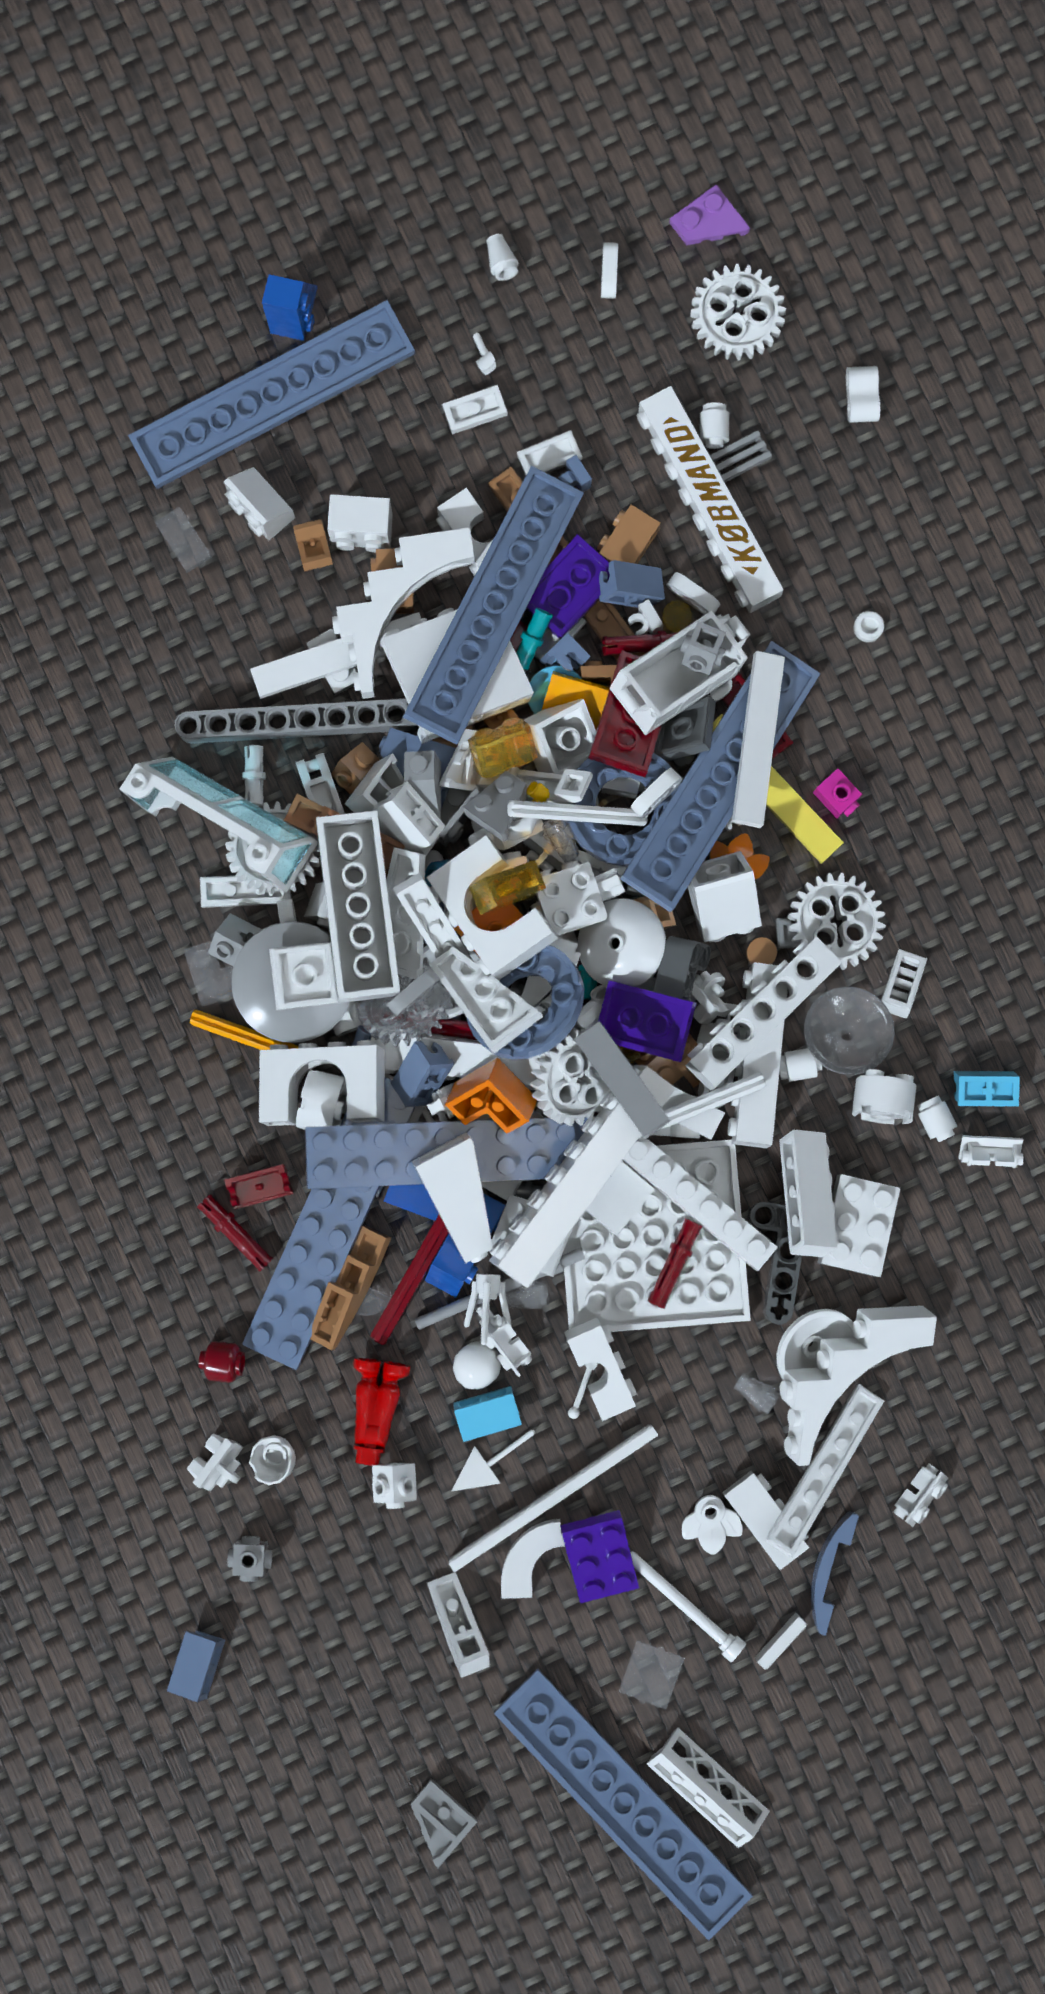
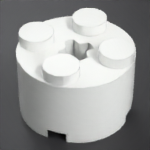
[852,1069,916,1124]
[296,1070,347,1130]

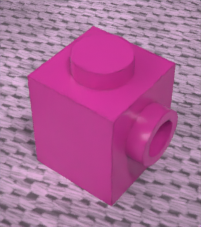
[813,769,862,819]

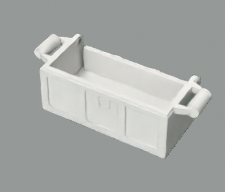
[609,611,751,735]

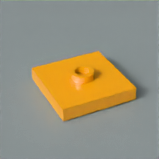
[542,671,609,730]

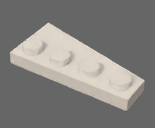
[386,847,425,979]
[429,946,543,1054]

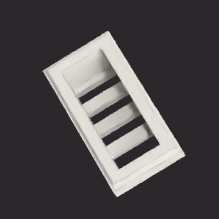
[879,949,927,1018]

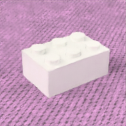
[817,1174,900,1277]

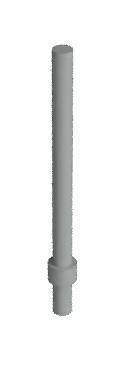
[415,1248,585,1330]

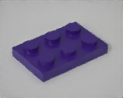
[526,534,610,639]
[598,980,696,1062]
[560,1510,639,1604]

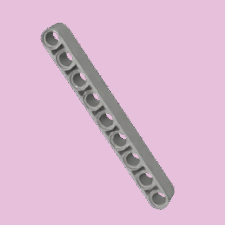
[174,699,419,743]

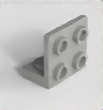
[437,788,481,847]

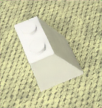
[688,851,762,942]

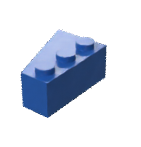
[262,274,318,341]
[424,1193,506,1298]

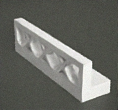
[647,1728,770,1848]

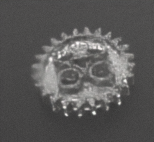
[357,957,453,1047]

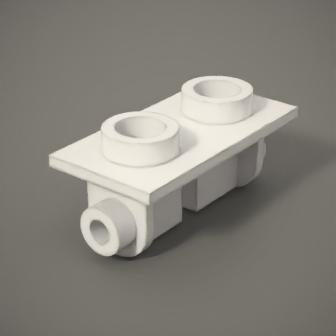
[958,1135,1023,1168]
[479,1315,532,1377]
[893,1463,948,1527]

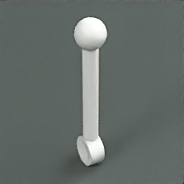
[568,1362,597,1419]

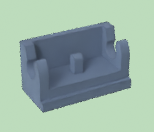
[599,560,665,608]
[539,633,591,671]
[391,1041,454,1107]
[167,1631,225,1702]

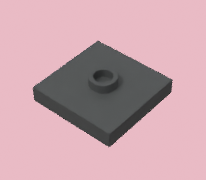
[654,696,716,762]

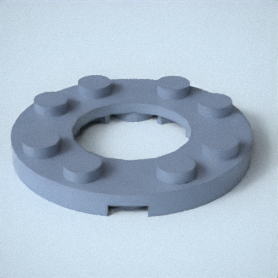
[567,753,680,866]
[467,945,584,1060]

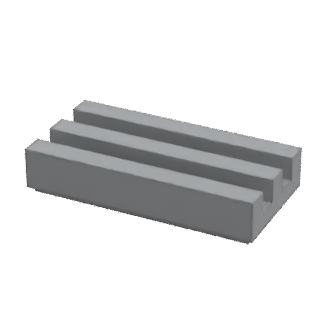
[709,431,772,483]

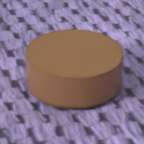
[746,937,777,964]

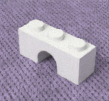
[436,488,493,576]
[564,1318,637,1421]

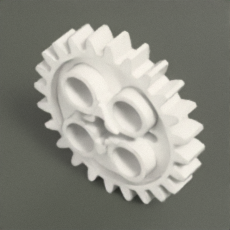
[690,264,786,361]
[225,801,321,896]
[787,873,886,970]
[530,1027,610,1126]

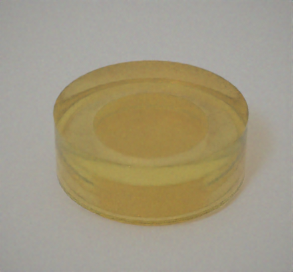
[662,600,692,632]

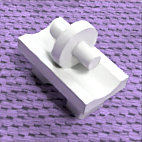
[523,822,579,874]
[690,971,731,1025]
[187,1434,243,1492]

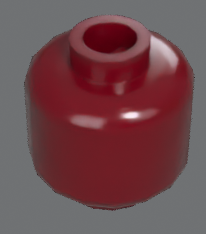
[199,1341,245,1383]

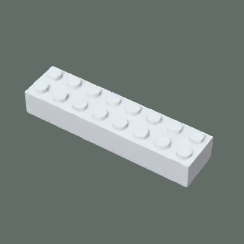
[489,1065,676,1288]

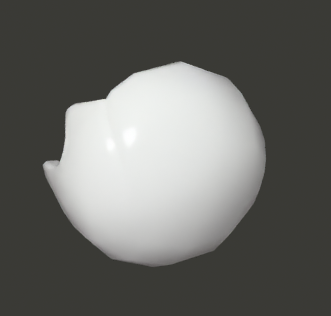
[453,1341,501,1390]
[249,1435,296,1485]

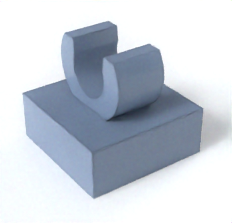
[558,455,592,492]

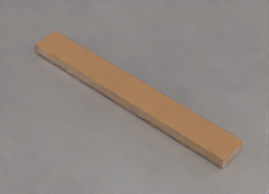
[488,466,647,662]

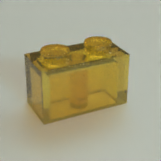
[469,860,546,915]

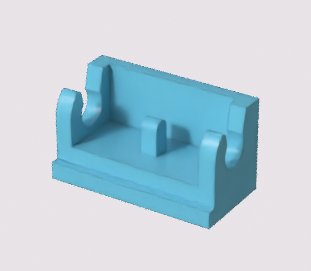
[954,1071,1020,1106]
[453,1386,522,1442]

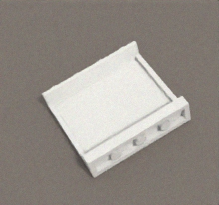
[378,608,534,744]

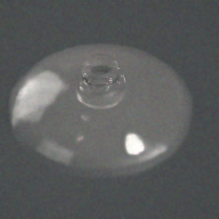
[804,987,895,1075]

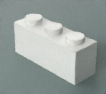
[722,1471,809,1570]

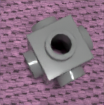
[680,621,726,675]
[227,1536,272,1582]

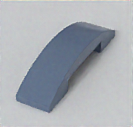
[811,1511,859,1635]

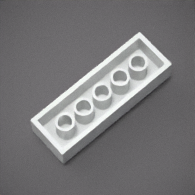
[316,810,400,1003]

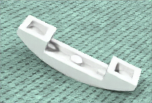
[479,760,593,804]

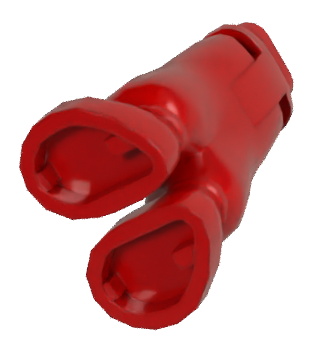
[353,1358,411,1466]

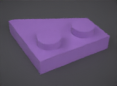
[669,185,750,245]

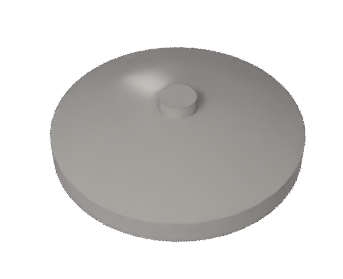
[232,921,350,1043]

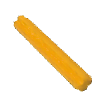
[190,1009,299,1050]

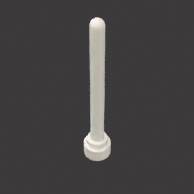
[630,1552,746,1662]

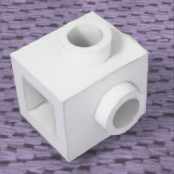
[372,1463,417,1509]

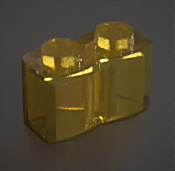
[468,718,538,778]

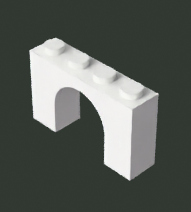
[426,835,558,980]
[259,1040,385,1126]

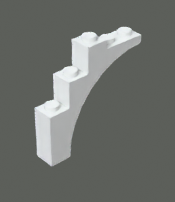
[332,527,475,699]
[780,1306,937,1466]

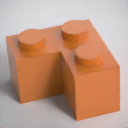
[445,1057,537,1134]

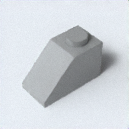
[404,751,441,820]

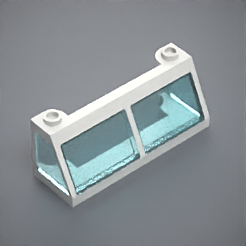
[120,757,318,893]

